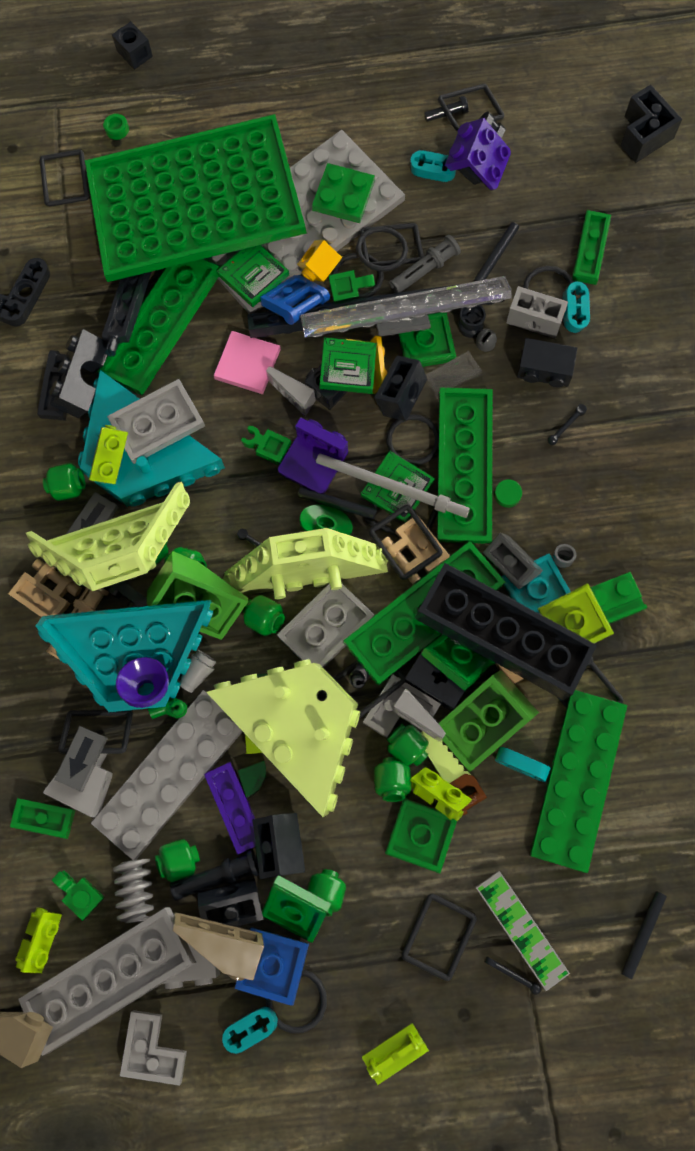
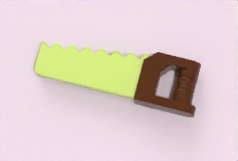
[421,731,487,816]

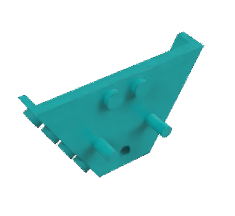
[78,370,225,507]
[36,600,213,712]

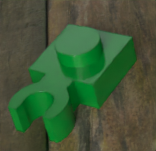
[241,426,292,465]

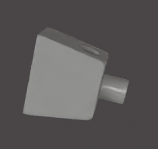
[43,754,113,818]

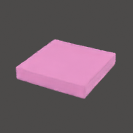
[214,331,281,394]

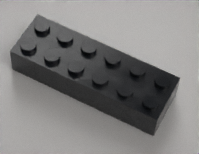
[414,563,597,700]

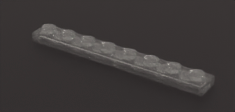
[300,276,511,337]

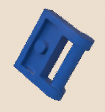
[260,275,330,325]

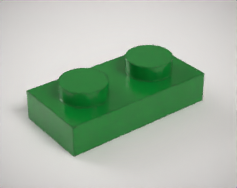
[10,798,75,839]

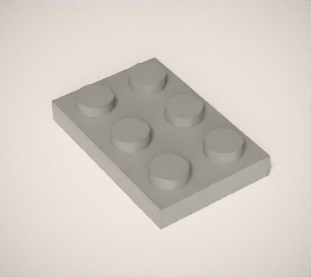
[107,379,205,464]
[277,583,375,668]

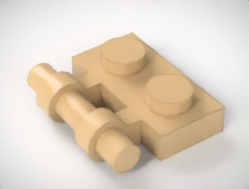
[381,515,450,585]
[8,559,82,617]

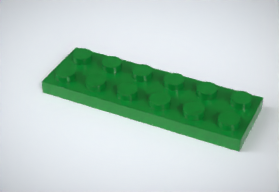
[98,259,220,396]
[437,388,493,544]
[343,541,506,686]
[529,690,628,873]

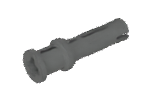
[389,234,461,293]

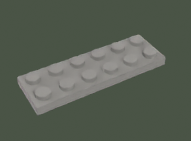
[91,690,243,860]
[18,907,196,1056]

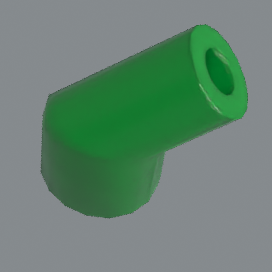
[148,698,187,719]

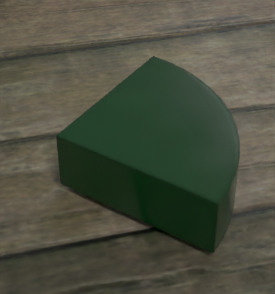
[238,761,267,798]

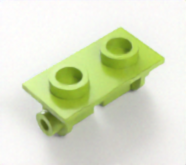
[89,425,128,484]
[410,767,472,821]
[15,907,62,973]
[362,1023,429,1085]

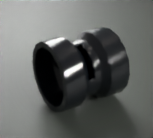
[458,302,486,338]

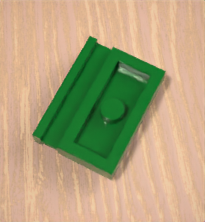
[590,572,648,624]

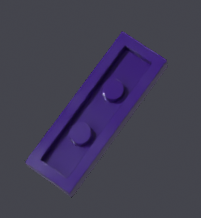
[204,762,256,855]

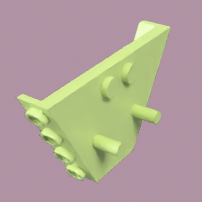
[26,481,190,591]
[223,528,388,599]
[207,659,360,817]

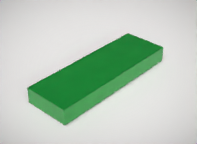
[572,210,611,285]

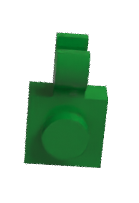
[328,270,375,302]
[52,870,105,921]

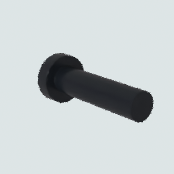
[424,96,469,122]

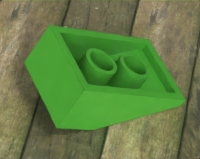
[147,551,248,640]
[438,670,539,772]

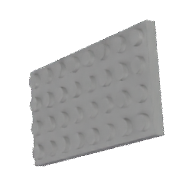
[203,130,405,314]

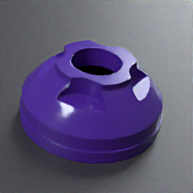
[116,657,169,708]

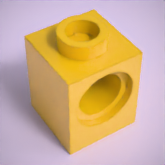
[297,240,342,282]

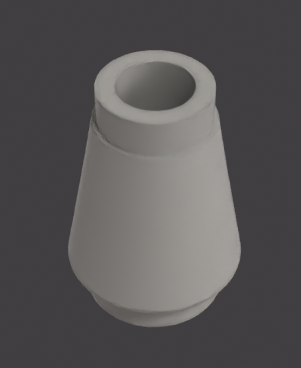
[179,650,216,693]

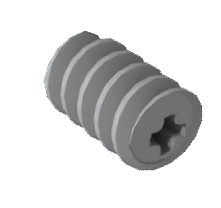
[113,859,154,923]

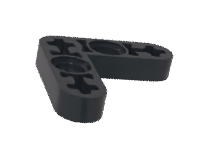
[0,258,50,326]

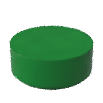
[103,114,129,140]
[494,479,522,508]

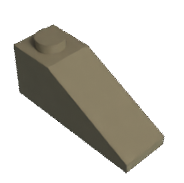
[173,912,264,981]
[0,1012,53,1068]

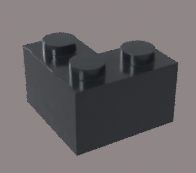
[620,84,682,163]

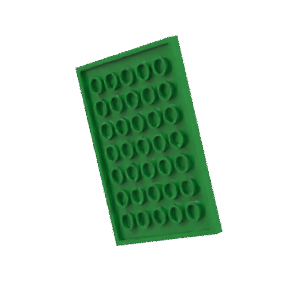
[85,114,307,282]

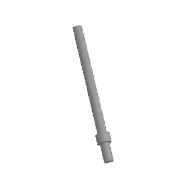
[316,453,470,518]

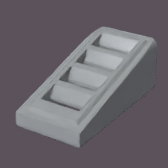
[266,367,316,416]
[393,689,446,742]

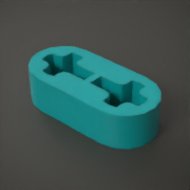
[410,150,456,182]
[563,281,590,333]
[495,747,551,782]
[222,1007,278,1054]

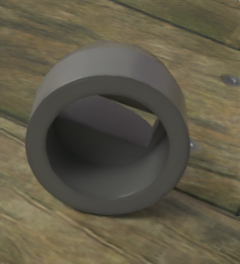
[476,329,497,352]
[553,544,576,568]

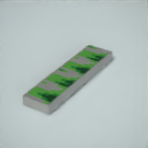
[475,871,570,991]

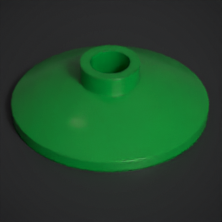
[299,504,353,535]

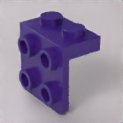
[445,118,511,190]
[278,417,348,494]

